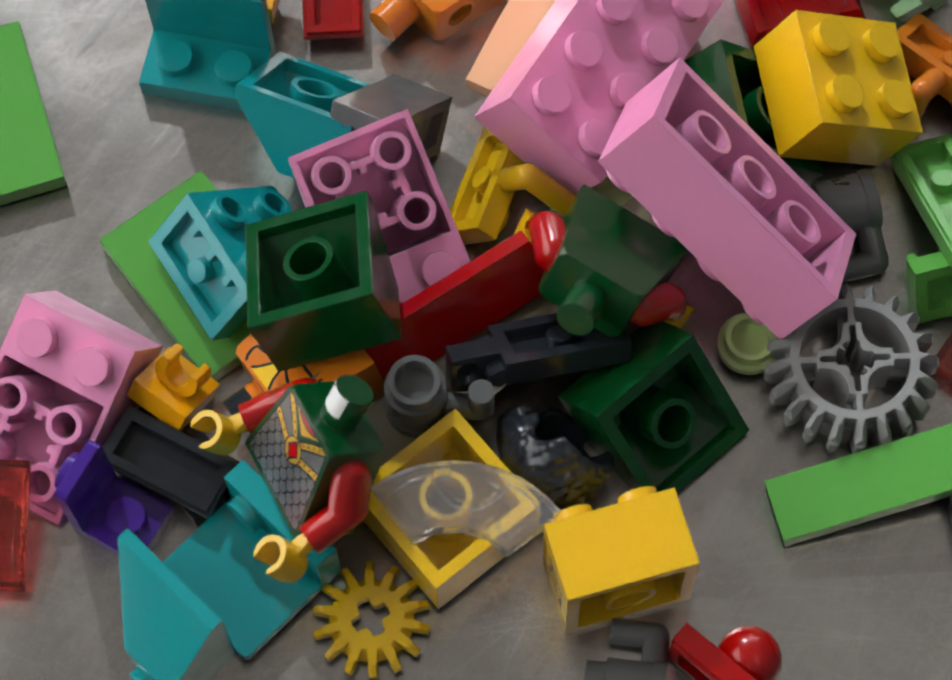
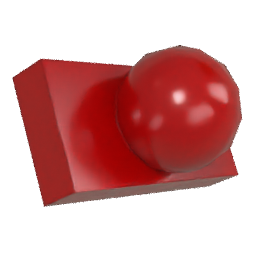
[668,622,783,680]

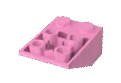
[288,109,470,305]
[0,290,163,525]

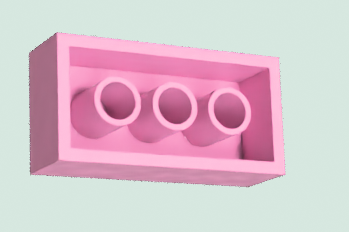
[474,0,723,194]
[598,58,856,340]

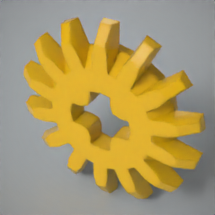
[312,561,431,679]

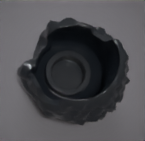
[496,403,616,512]

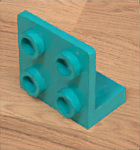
[139,0,276,111]
[148,186,291,340]
[163,460,341,660]

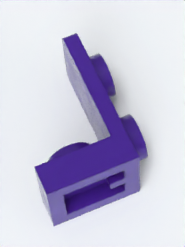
[54,440,176,556]

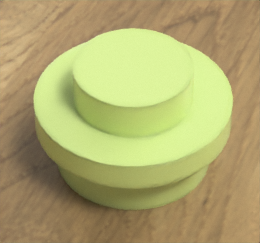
[717,312,778,375]

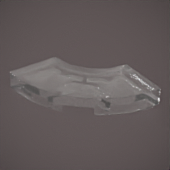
[372,460,561,557]

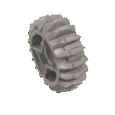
[764,282,940,454]

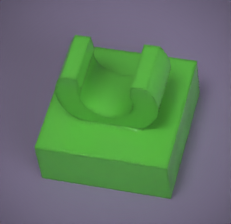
[906,247,952,324]

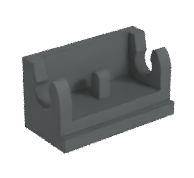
[330,74,452,159]

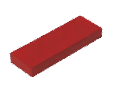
[365,231,544,382]

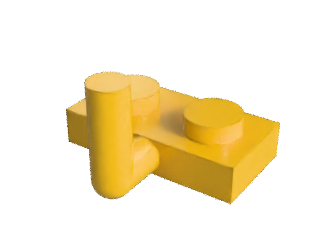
[450,127,577,245]

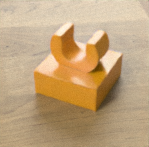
[126,343,220,431]

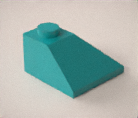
[234,52,370,179]
[118,528,237,680]

